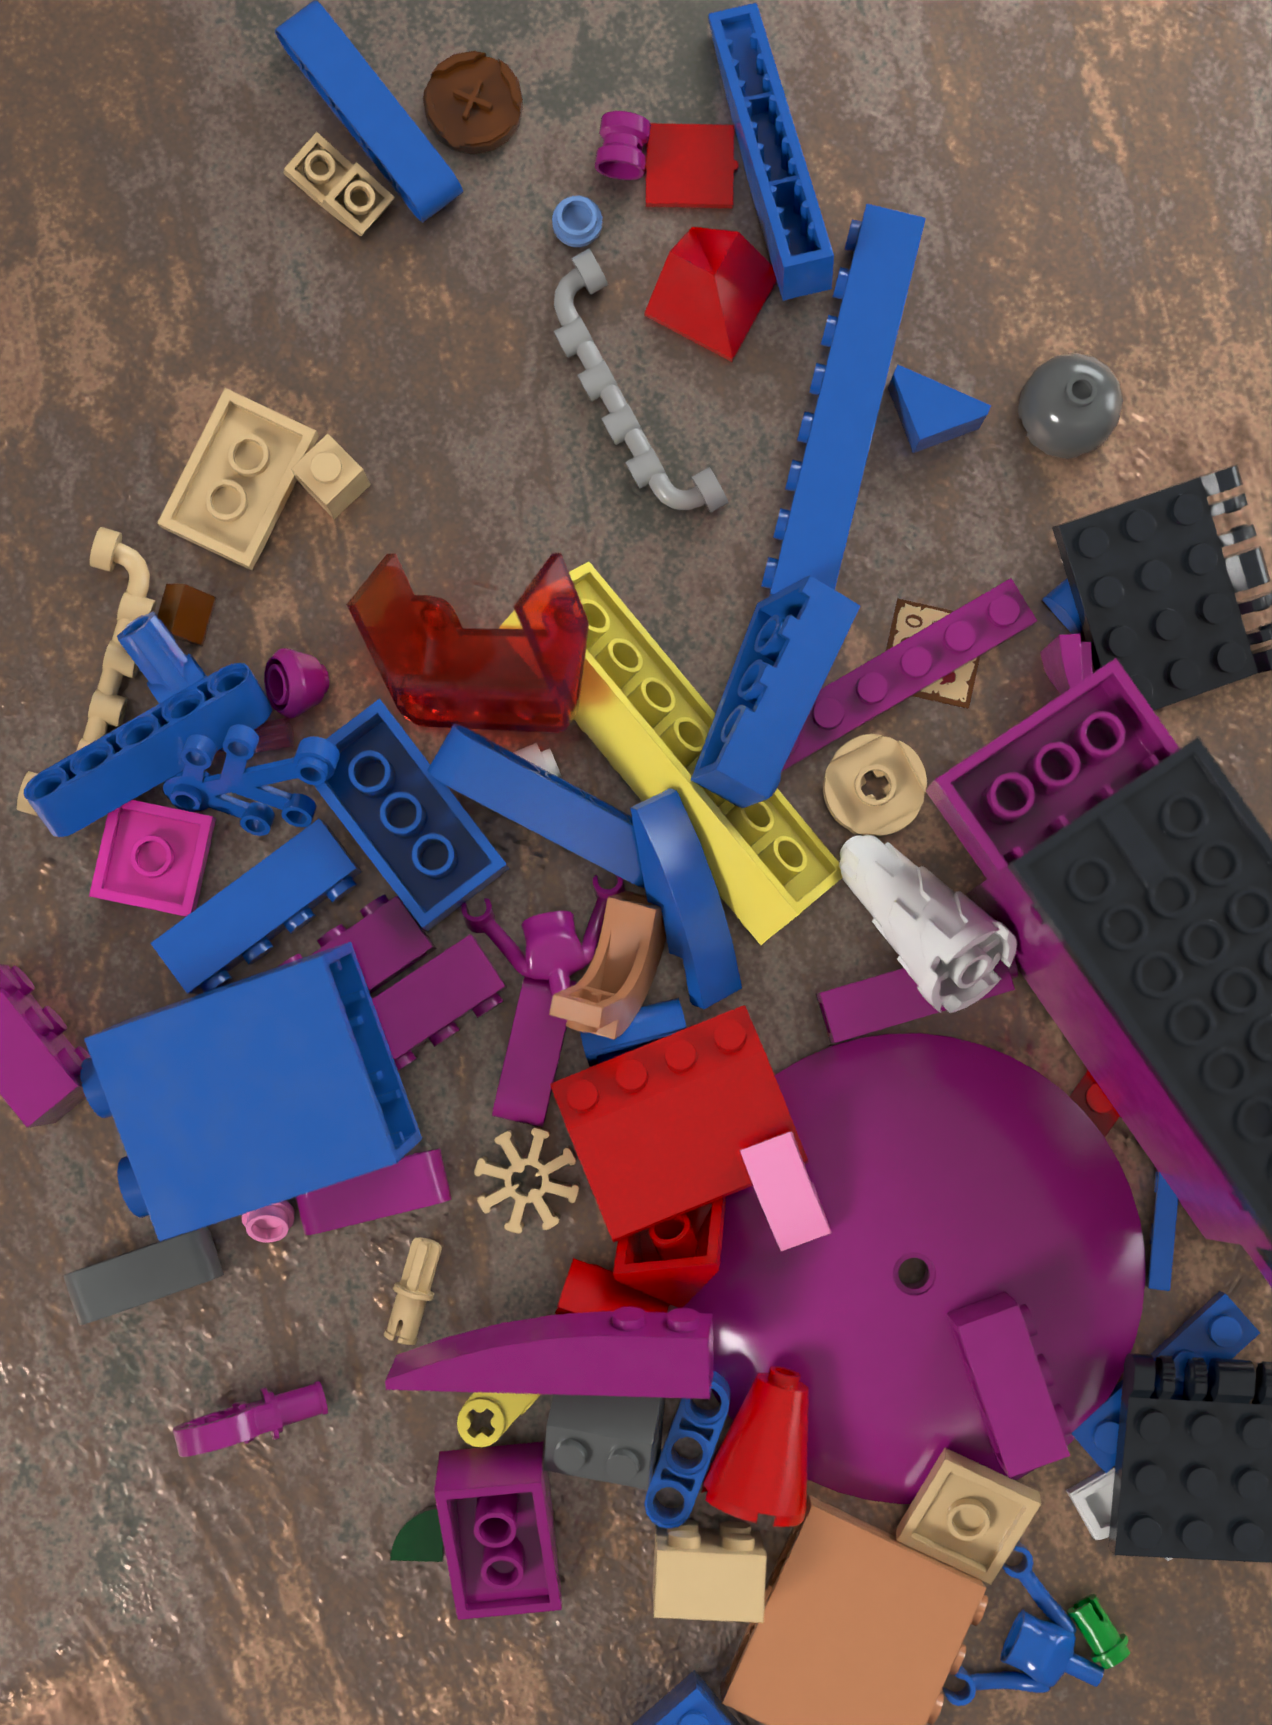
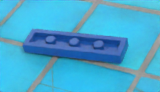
[1071,1291,1260,1473]

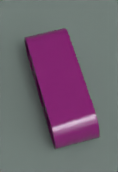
[492,977,577,1128]
[296,1148,452,1236]

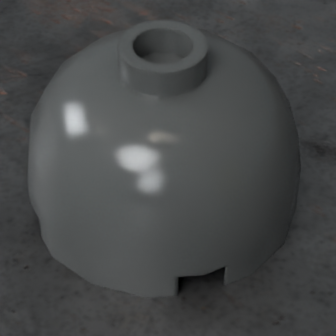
[1018,352,1123,459]

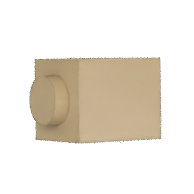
[291,434,371,519]

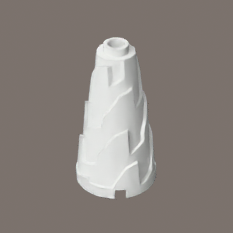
[839,835,1017,1013]

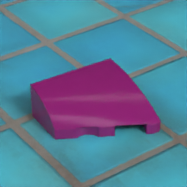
[1040,634,1093,695]

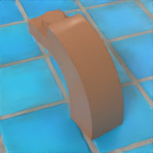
[549,891,666,1040]

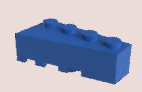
[691,575,860,809]

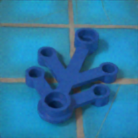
[163,725,340,836]

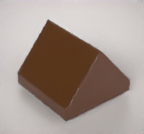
[157,584,217,646]

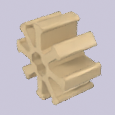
[474,1126,580,1234]

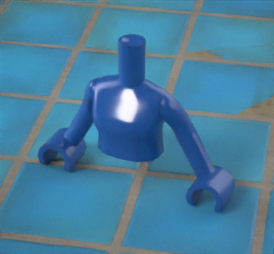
[942,1541,1104,1706]

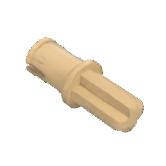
[384,1237,442,1345]

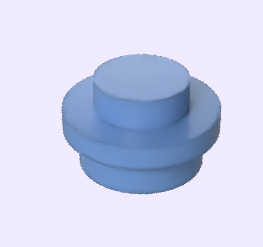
[552,196,602,247]

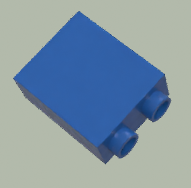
[80,941,422,1242]

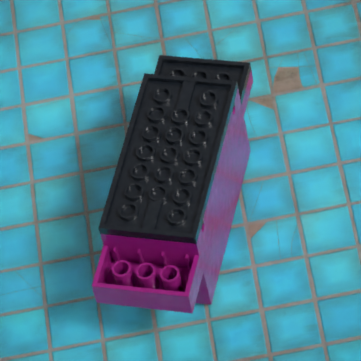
[925,658,1272,1288]

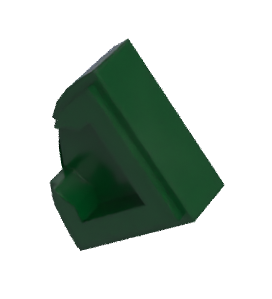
[390,1505,444,1562]

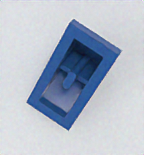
[887,365,991,453]

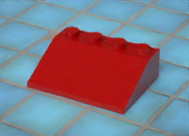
[550,1005,809,1243]

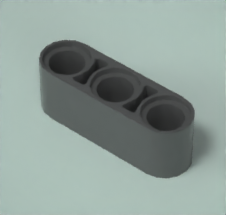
[63,1226,224,1326]

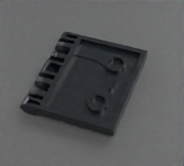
[1052,464,1272,711]
[1108,1353,1272,1563]

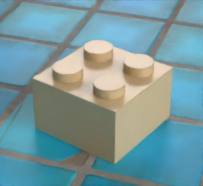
[653,1519,766,1623]

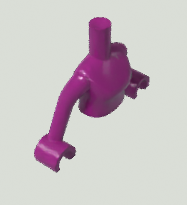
[461,875,625,998]

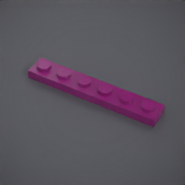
[781,578,1037,773]

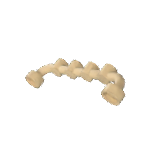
[17,527,156,816]

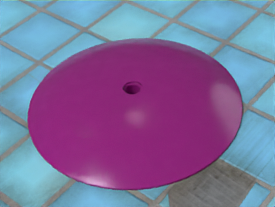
[683,1033,1145,1504]

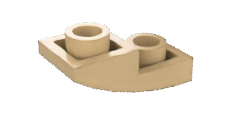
[283,131,395,237]

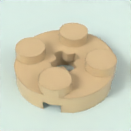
[823,734,927,838]

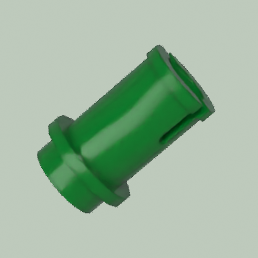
[1067,1594,1130,1669]

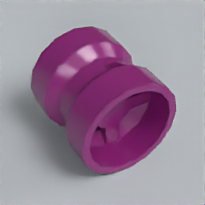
[594,111,651,180]

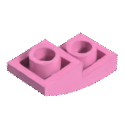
[740,1132,832,1251]

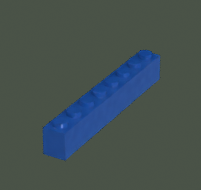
[761,204,926,597]

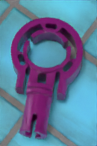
[173,1381,328,1457]

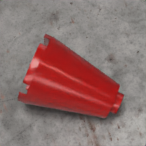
[701,1366,809,1527]

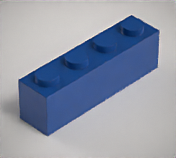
[150,818,362,995]

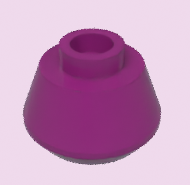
[264,648,329,718]

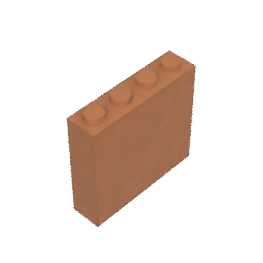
[720,1494,988,1725]

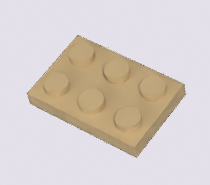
[157,388,319,571]

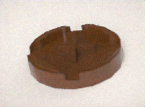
[423,51,523,155]

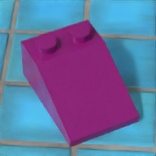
[434,1441,562,1620]

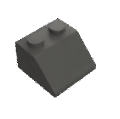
[544,1394,665,1490]

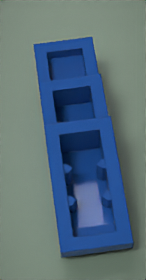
[630,788,742,1009]

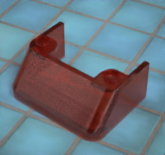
[346,553,589,733]

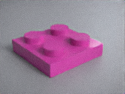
[89,800,216,917]

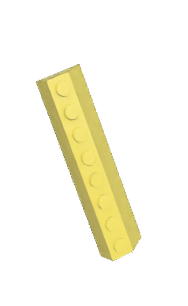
[499,562,843,945]

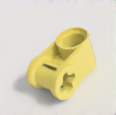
[457,1392,541,1448]

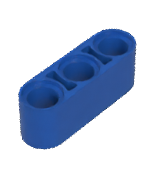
[645,1371,731,1529]

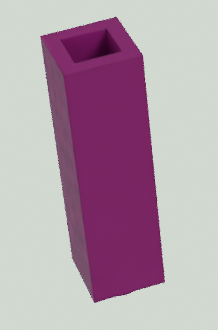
[816,958,1018,1043]

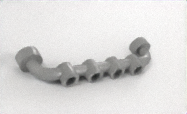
[553,249,729,513]

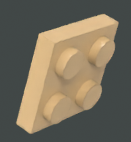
[896,1448,1041,1585]

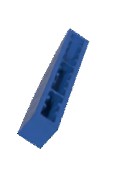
[708,2,834,301]

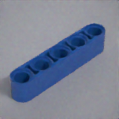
[274,0,463,223]
[24,663,272,837]
[427,724,645,888]

